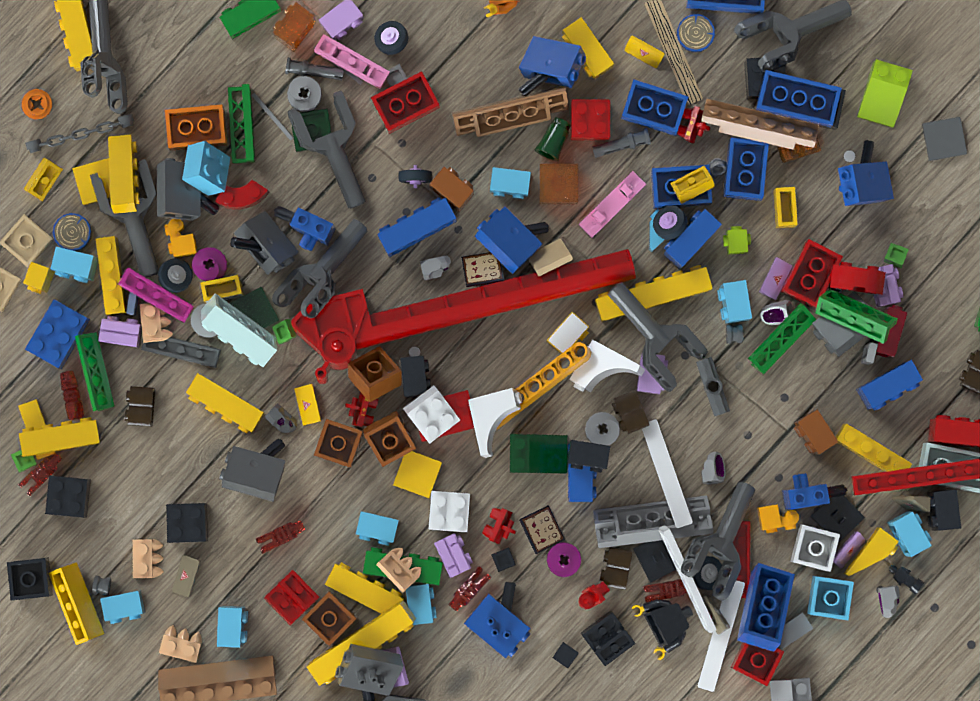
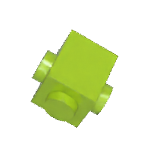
[723,226,751,255]

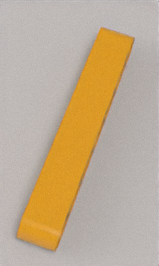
[496,342,591,430]

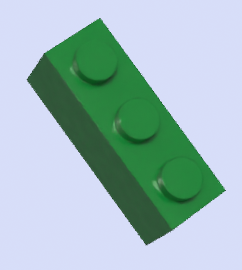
[219,0,281,40]

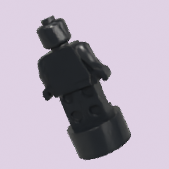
[889,565,925,595]

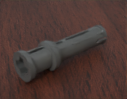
[285,57,344,81]
[592,128,651,158]

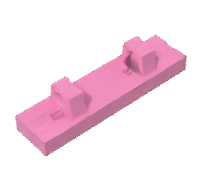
[314,34,390,89]
[579,171,646,238]

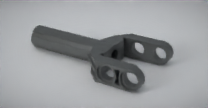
[80,0,128,114]
[734,0,852,72]
[288,90,366,209]
[90,159,159,278]
[272,219,368,318]
[608,282,708,392]
[681,482,756,601]

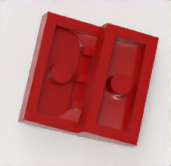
[264,570,319,626]

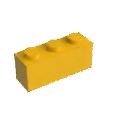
[562,17,614,80]

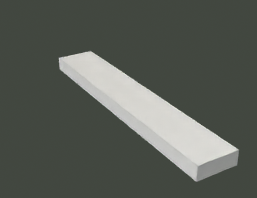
[659,525,716,633]

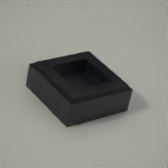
[491,547,516,572]
[552,642,579,668]

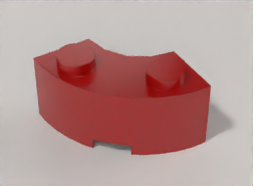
[215,180,270,210]
[830,262,886,295]

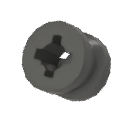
[726,324,743,344]
[92,575,111,596]

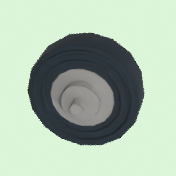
[158,258,193,293]
[690,556,722,590]

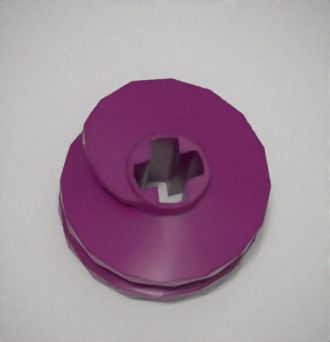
[192,247,228,281]
[547,542,581,577]

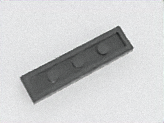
[141,337,221,368]

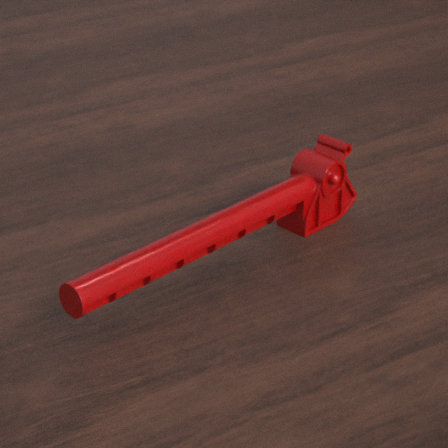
[291,249,636,384]

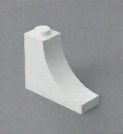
[570,340,645,392]
[468,388,522,458]

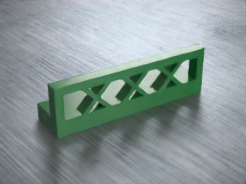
[228,84,255,164]
[815,289,898,344]
[748,303,817,375]
[75,332,115,411]

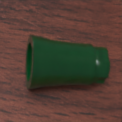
[534,117,571,162]

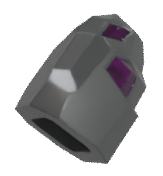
[265,403,297,433]

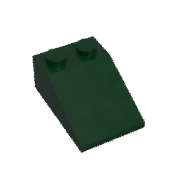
[509,434,568,474]

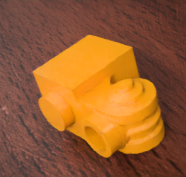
[164,219,198,258]
[757,504,799,534]

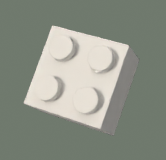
[403,385,460,444]
[429,491,470,532]
[790,524,840,572]

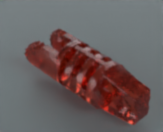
[60,371,84,420]
[18,453,62,496]
[256,520,305,554]
[449,566,491,611]
[643,579,687,603]

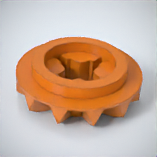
[22,89,53,120]

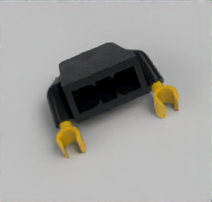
[632,599,693,660]

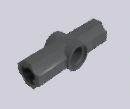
[696,357,730,417]

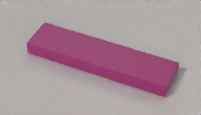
[118,268,194,323]

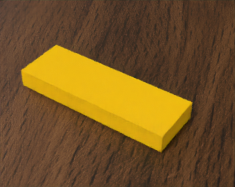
[18,399,56,460]

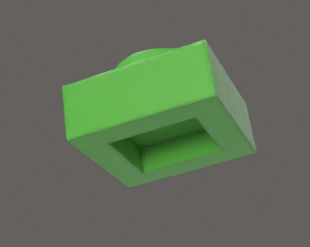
[884,243,909,268]
[272,319,297,344]
[11,450,37,473]

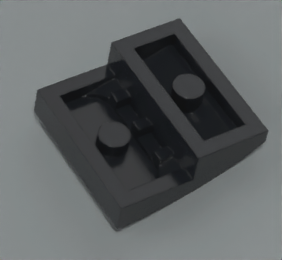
[581,611,636,666]

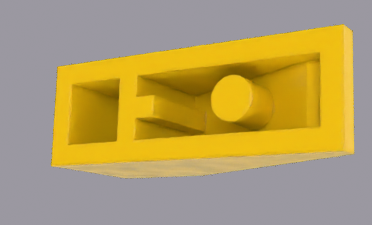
[843,527,899,576]

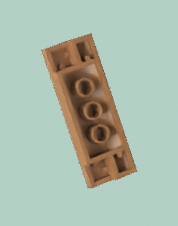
[452,86,568,137]
[701,99,819,150]
[158,655,277,701]

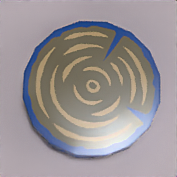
[677,14,715,52]
[53,213,91,251]

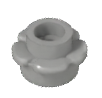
[708,158,727,176]

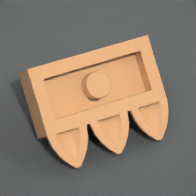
[140,303,173,343]
[133,539,164,578]
[376,548,421,593]
[159,625,202,663]

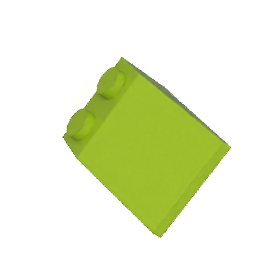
[857,59,913,128]

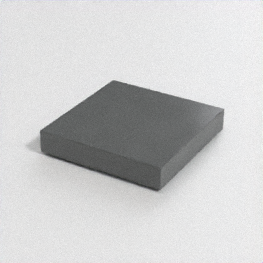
[922,117,967,161]

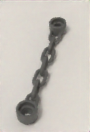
[25,114,134,153]

